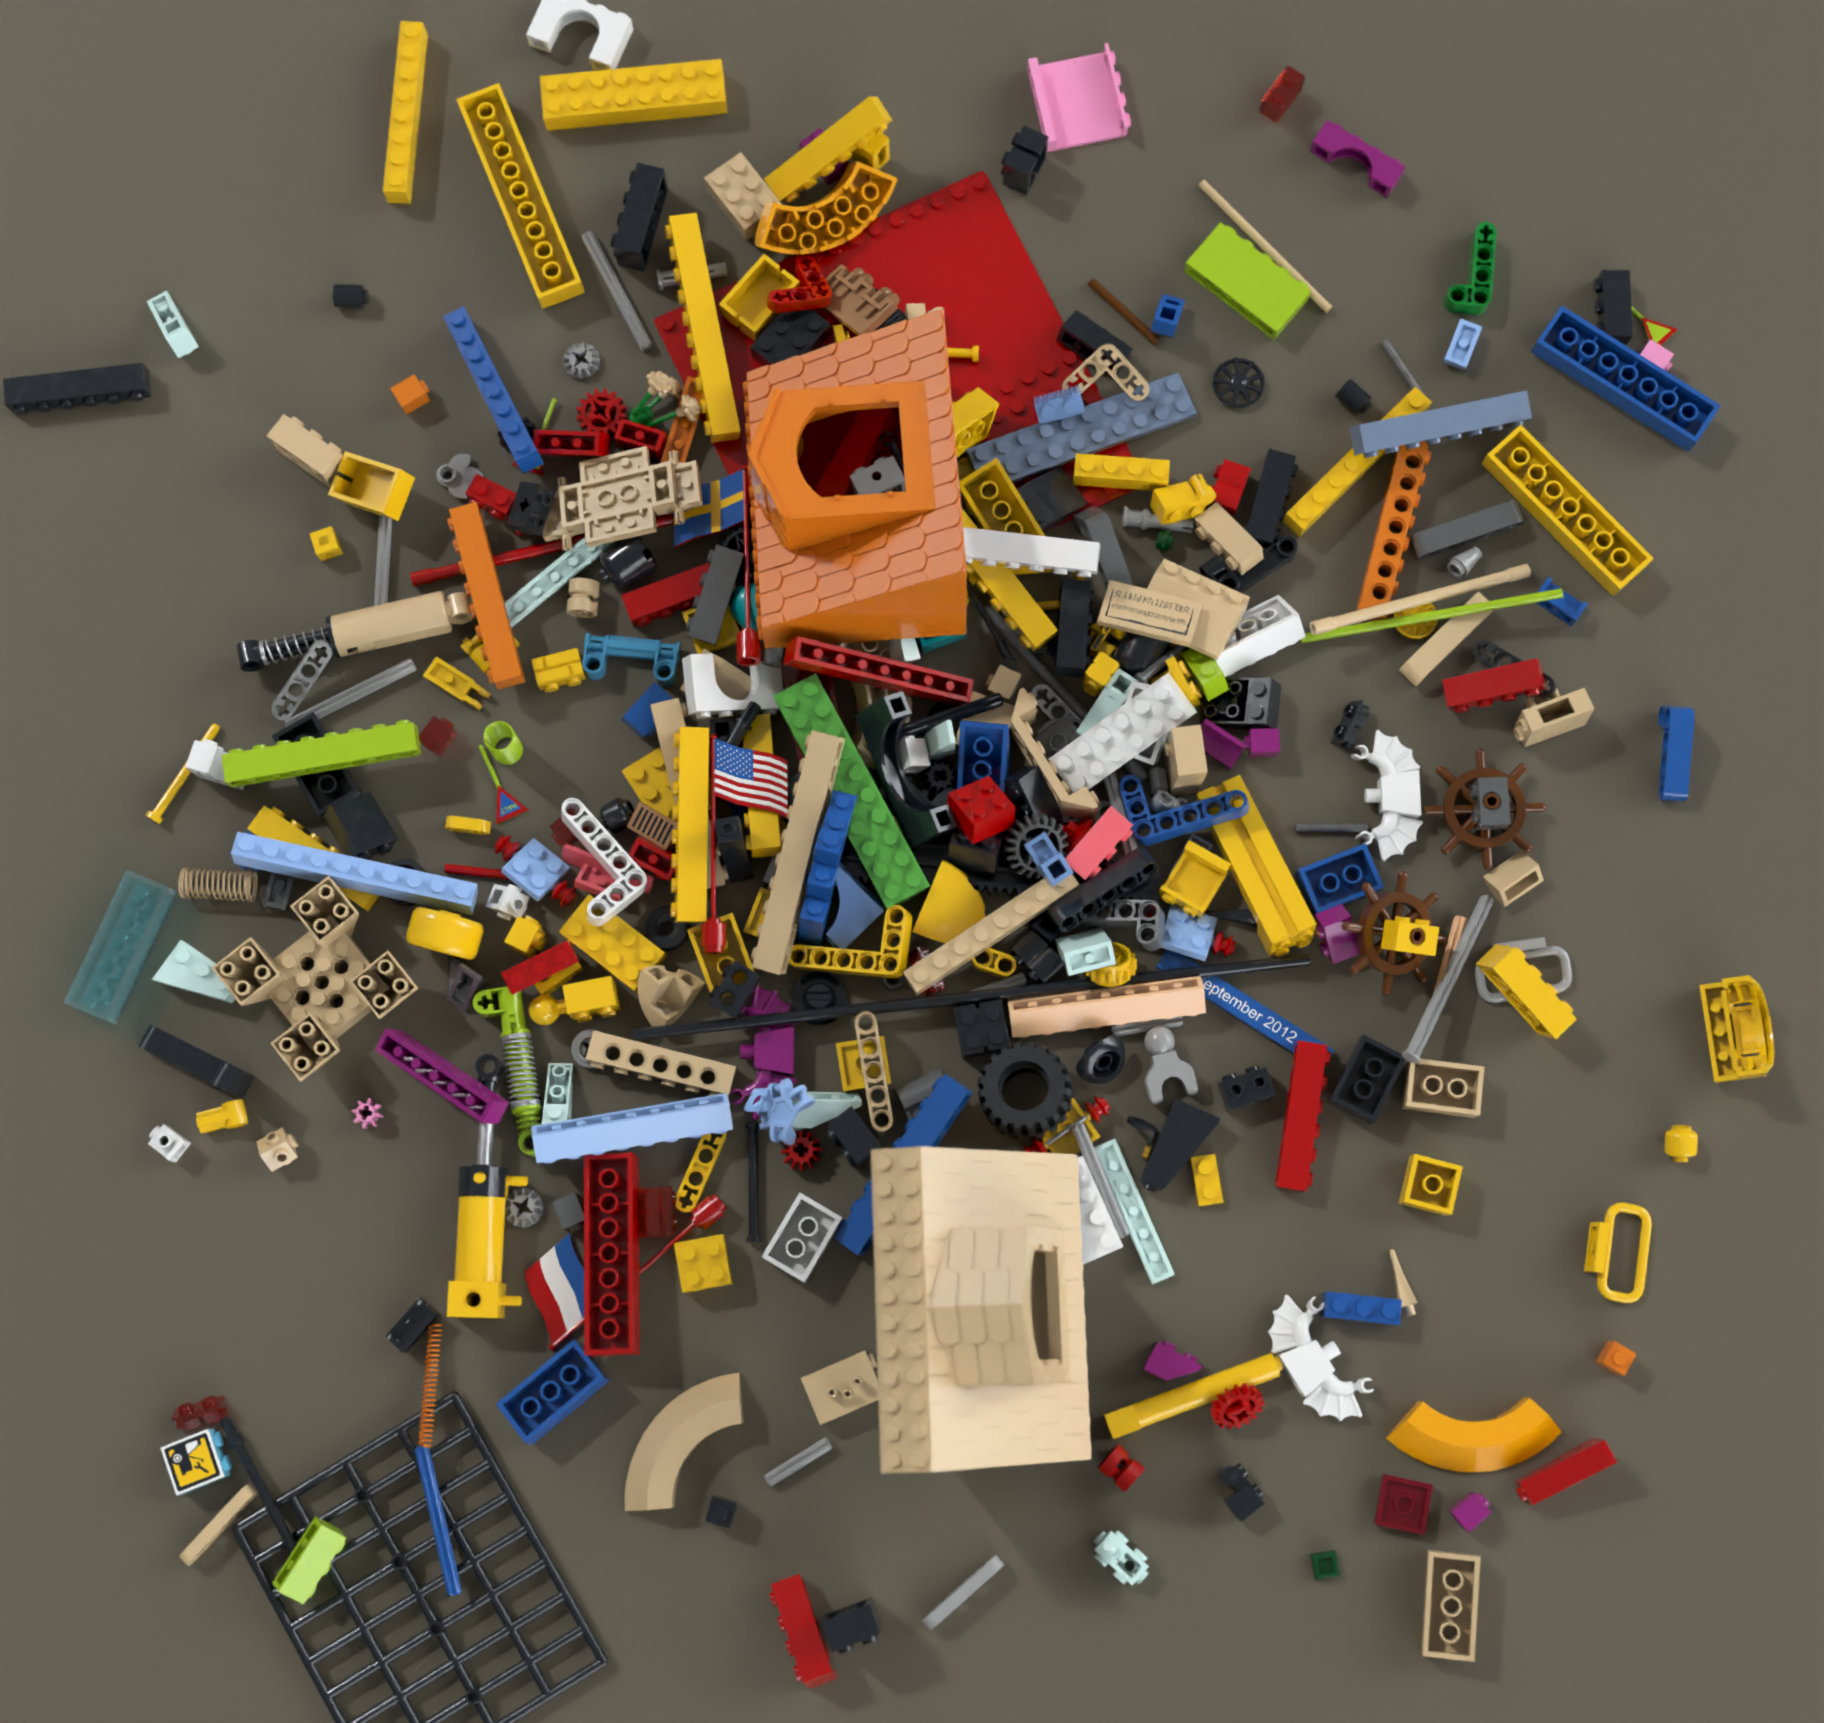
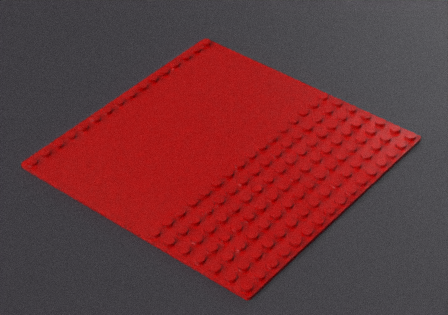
[654,171,1135,532]

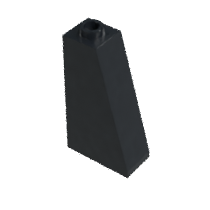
[714,815,754,883]
[1139,1098,1221,1193]

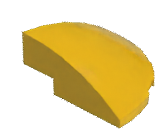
[912,860,986,944]

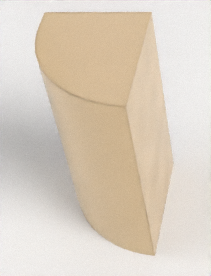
[1483,850,1544,907]

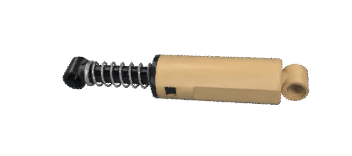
[237,591,473,672]

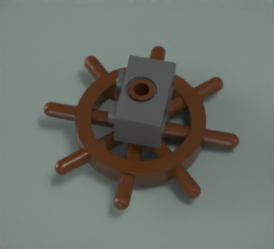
[1422,748,1546,870]

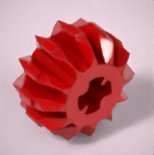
[780,1130,822,1172]

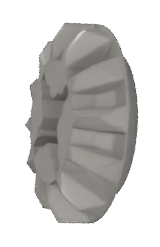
[563,342,600,379]
[571,1029,611,1068]
[505,1188,543,1228]

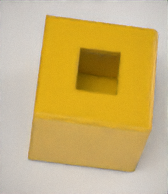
[309,526,343,561]

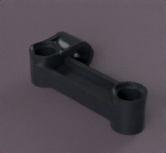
[1199,536,1298,593]

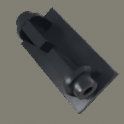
[1331,700,1370,750]

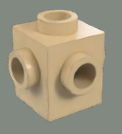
[256,1127,298,1172]

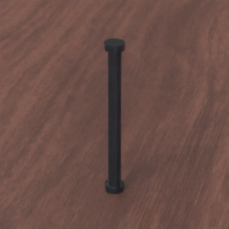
[746,1123,761,1242]

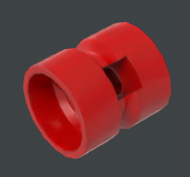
[1097,1444,1145,1492]

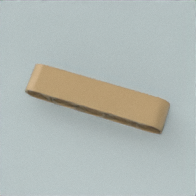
[1398,592,1494,687]
[855,1011,893,1132]

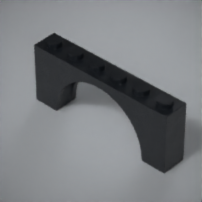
[855,691,957,848]

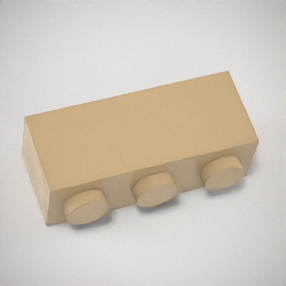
[1195,502,1264,575]

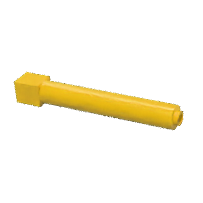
[1103,1353,1283,1439]

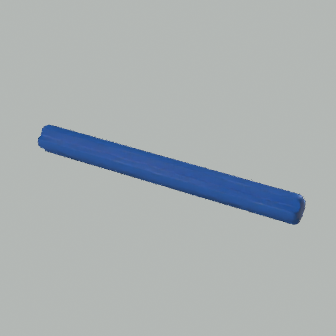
[415,1446,462,1596]

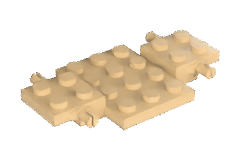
[542,446,703,551]

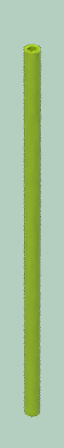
[1301,588,1563,643]

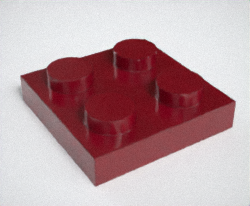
[1373,1474,1433,1535]

